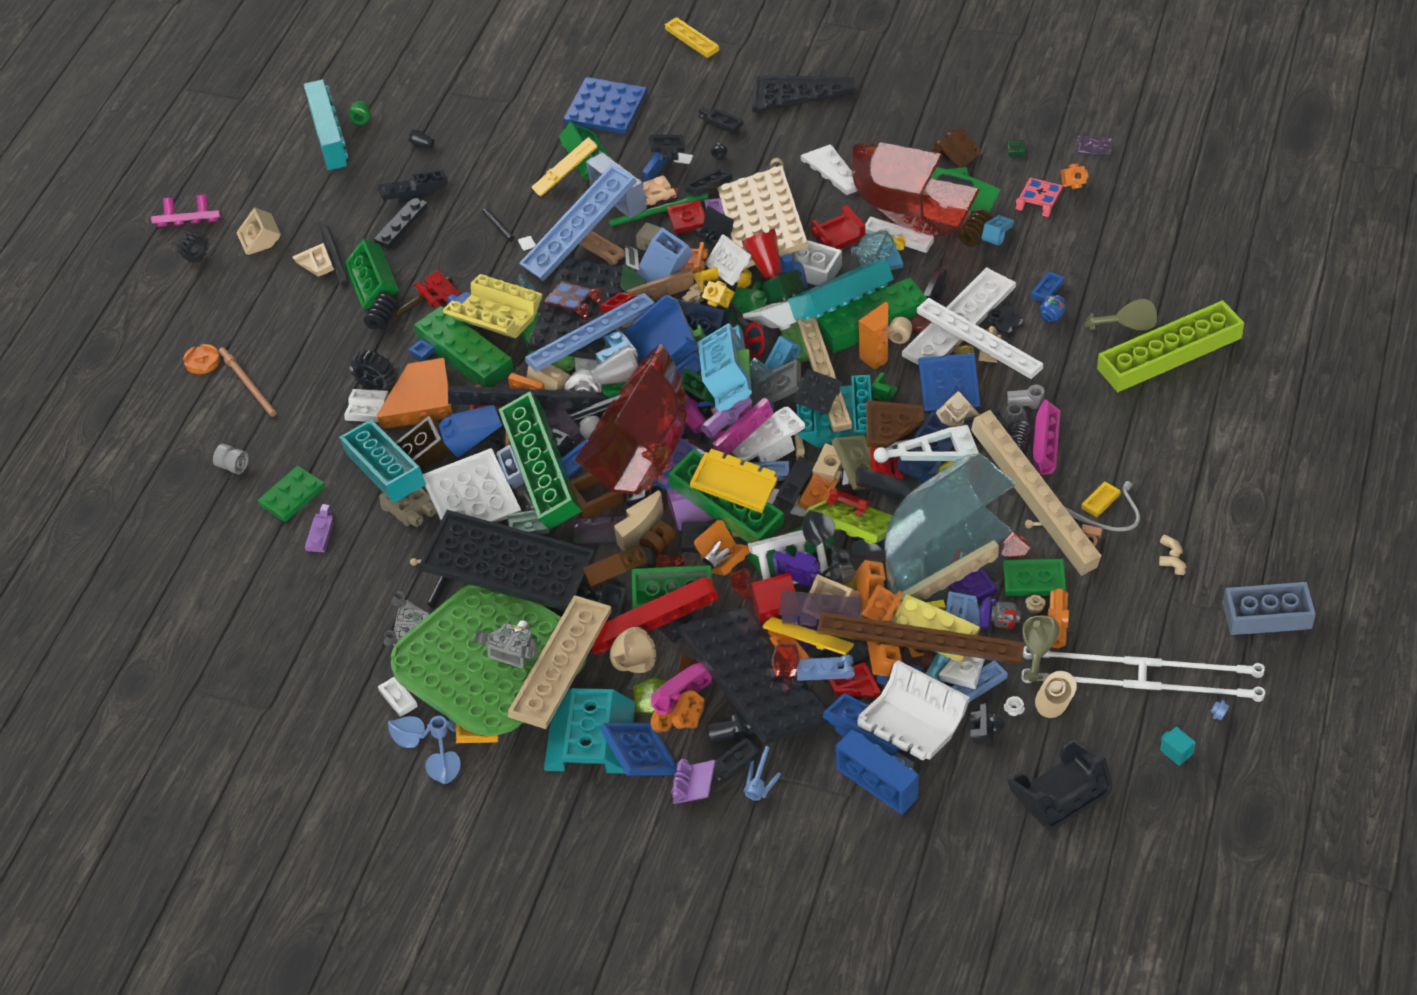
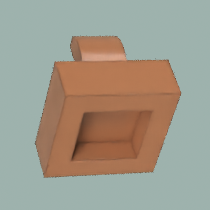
[1081,524,1103,547]

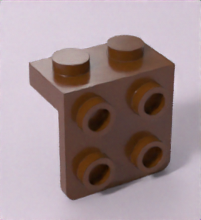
[931,126,981,168]

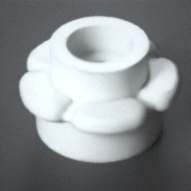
[1004,696,1025,716]

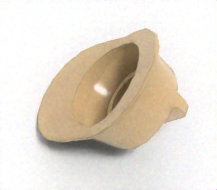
[1035,671,1077,718]

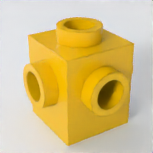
[702,280,734,308]

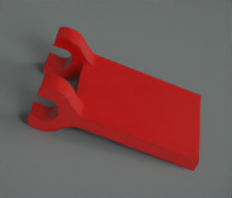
[826,489,874,516]

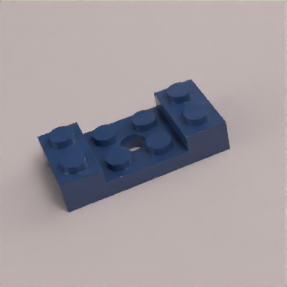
[896,411,964,485]

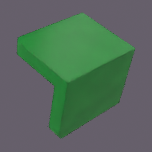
[871,372,897,402]

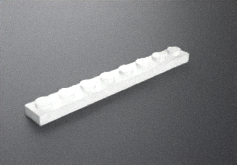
[917,298,1043,379]

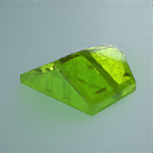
[633,678,667,713]

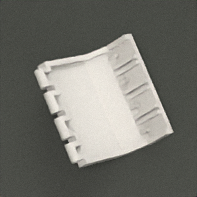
[857,660,970,760]

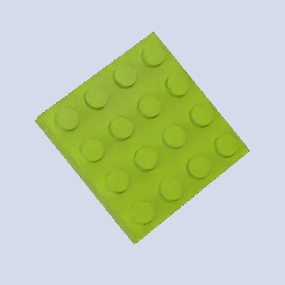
[805,500,907,544]

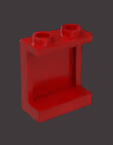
[811,205,866,250]

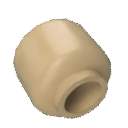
[888,317,912,344]

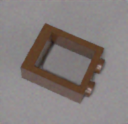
[571,465,625,521]
[583,544,647,586]

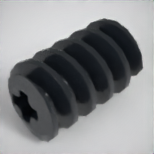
[364,292,398,330]

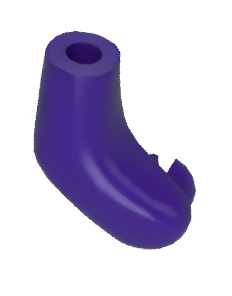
[980,597,997,629]

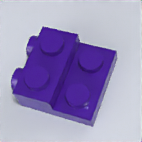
[773,550,821,588]

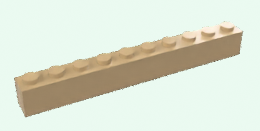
[971,410,1101,576]

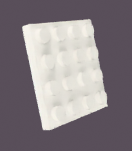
[422,448,521,523]

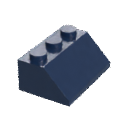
[676,299,730,336]

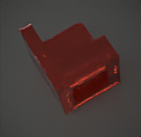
[999,530,1031,560]
[771,644,800,676]

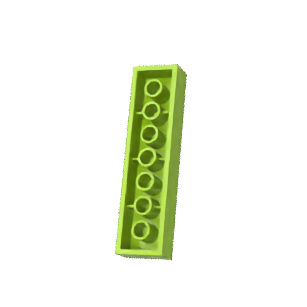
[1097,300,1244,392]

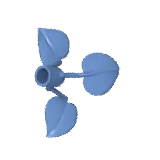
[388,716,461,784]

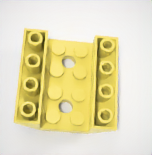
[443,274,542,338]

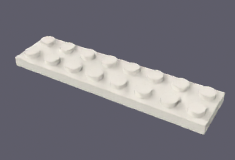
[902,268,1016,365]

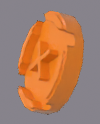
[184,344,220,374]

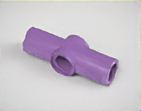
[700,397,752,438]

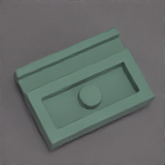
[507,510,550,535]

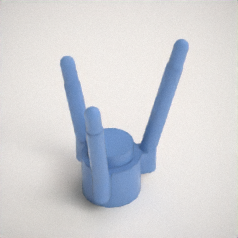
[744,746,781,801]

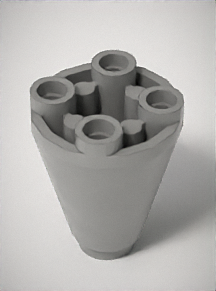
[590,345,644,385]

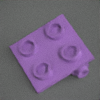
[671,759,716,804]

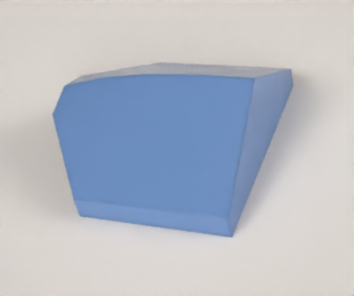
[945,591,980,626]

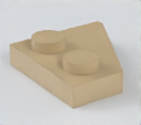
[293,243,334,277]

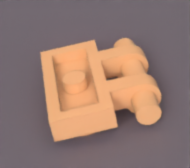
[643,175,675,206]

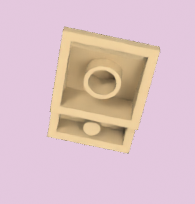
[614,490,664,551]

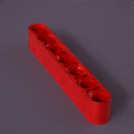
[591,577,719,654]

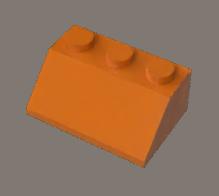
[859,302,888,370]

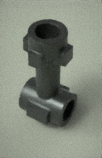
[515,484,535,511]

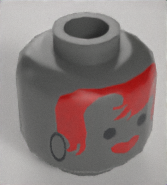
[991,601,1021,629]

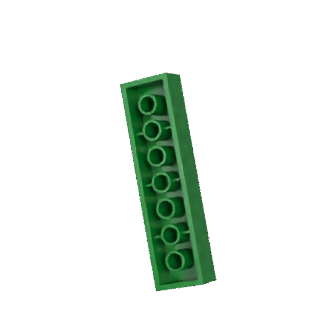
[498,391,582,530]

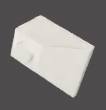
[743,301,796,330]

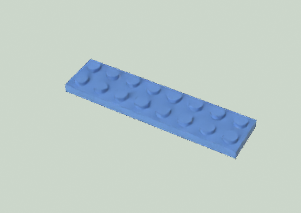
[519,164,637,281]

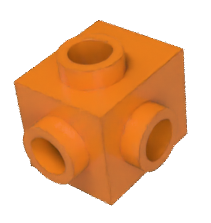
[1060,163,1088,189]

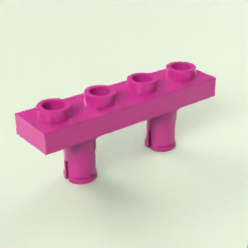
[151,195,223,226]
[712,398,774,459]

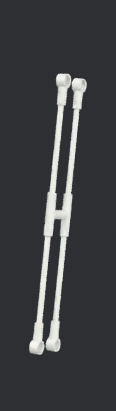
[1021,646,1265,702]

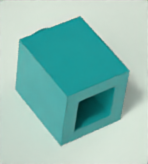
[1160,727,1196,766]

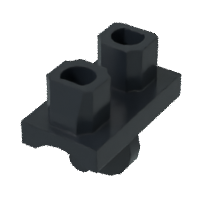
[970,704,1005,747]

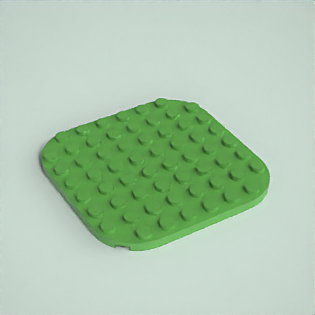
[391,584,587,736]

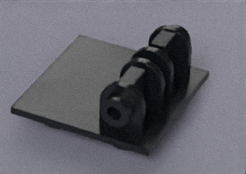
[696,206,734,245]
[793,369,842,415]

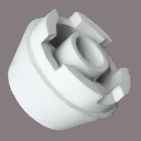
[565,369,601,392]

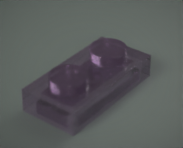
[1076,136,1112,155]

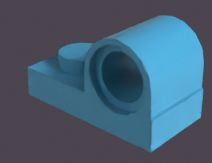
[982,215,1014,246]
[763,336,801,372]

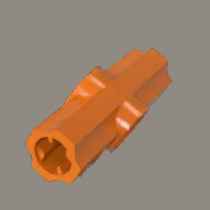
[1048,589,1069,648]

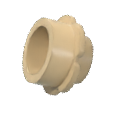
[1025,595,1045,614]

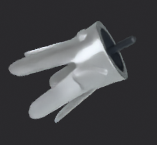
[703,541,731,569]

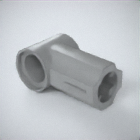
[1007,385,1044,409]

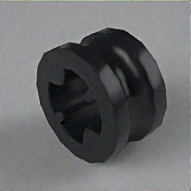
[711,143,728,160]

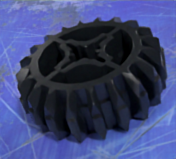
[349,350,398,392]

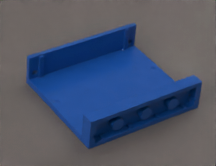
[623,294,699,390]

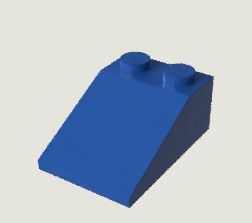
[438,404,502,458]

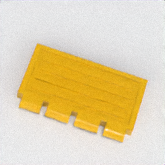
[690,449,777,513]

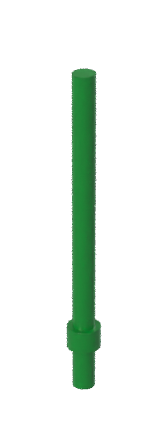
[609,193,709,227]

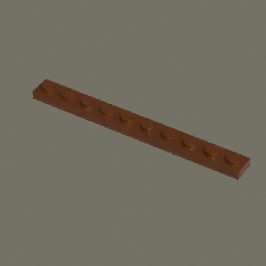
[817,612,1025,665]

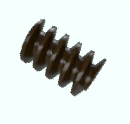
[958,209,993,247]

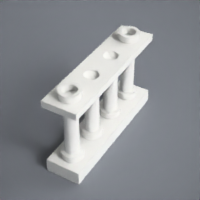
[748,530,831,584]

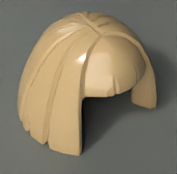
[610,627,656,673]

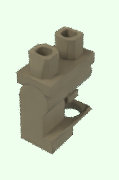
[379,488,437,527]

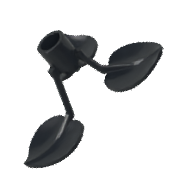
[801,510,887,601]

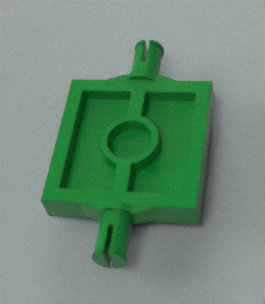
[727,282,768,328]

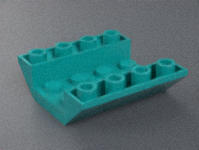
[796,375,872,448]
[544,688,635,774]

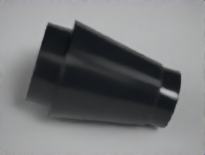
[409,129,435,148]

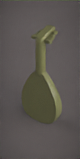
[1084,299,1157,332]
[1022,616,1059,682]

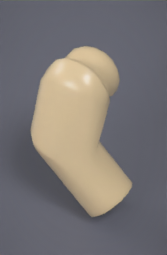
[1160,534,1183,558]
[1159,556,1187,575]

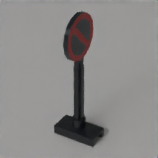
[700,280,767,358]

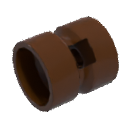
[639,520,676,557]

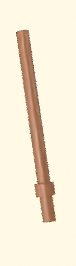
[219,347,277,417]

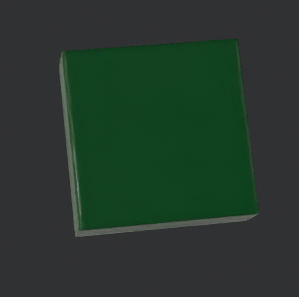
[1007,140,1026,157]

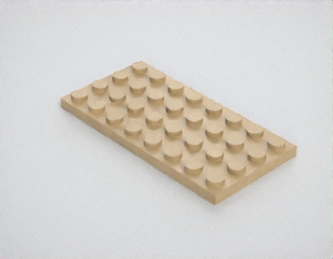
[717,166,809,269]

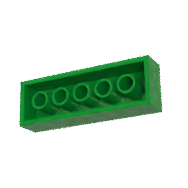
[816,278,927,353]
[414,306,514,388]
[668,448,784,543]

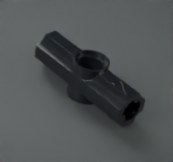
[707,714,756,742]

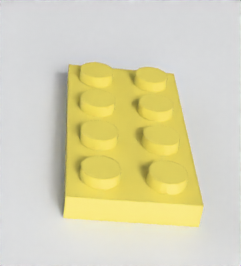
[891,594,980,664]

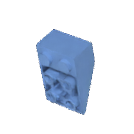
[636,227,694,283]

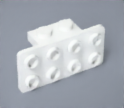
[732,406,805,463]

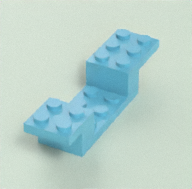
[698,323,752,412]

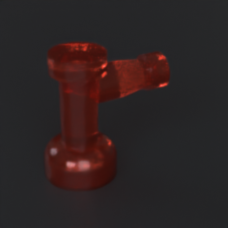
[656,553,684,568]

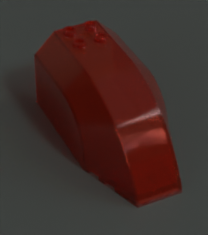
[851,142,980,236]
[574,343,687,495]

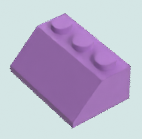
[666,487,717,531]

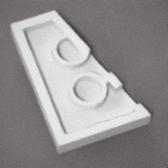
[939,656,985,689]

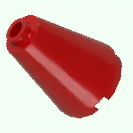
[742,229,782,280]

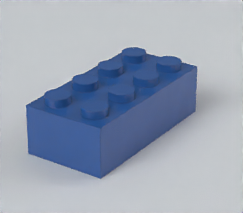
[836,729,919,815]

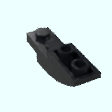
[378,170,448,203]
[772,456,815,526]

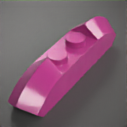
[1033,399,1061,475]
[650,662,712,714]

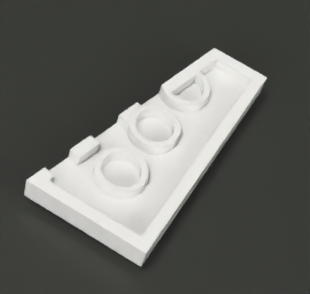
[801,144,862,195]

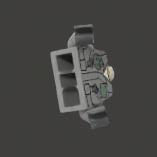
[383,591,430,647]
[474,621,537,669]

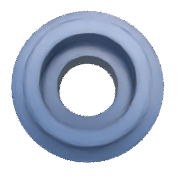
[1211,700,1229,720]

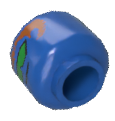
[1039,295,1066,322]

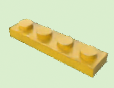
[665,17,719,58]

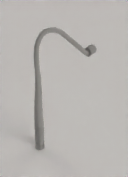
[1065,481,1140,531]

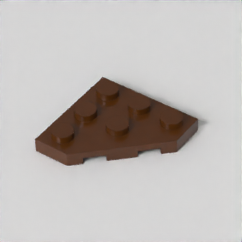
[866,400,924,449]

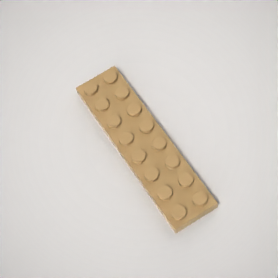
[507,595,611,729]

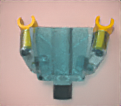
[851,231,906,266]

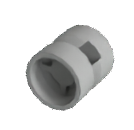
[213,444,249,474]

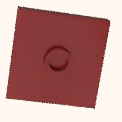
[667,200,705,234]

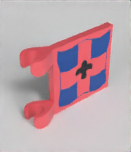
[1015,178,1063,217]

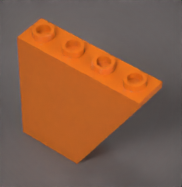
[377,358,453,429]

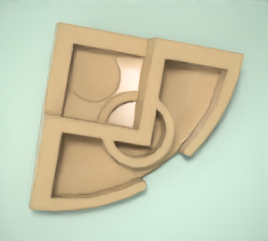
[936,391,980,427]

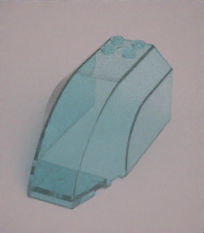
[885,453,1016,595]

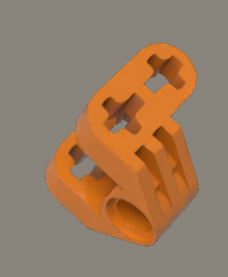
[651,691,705,733]

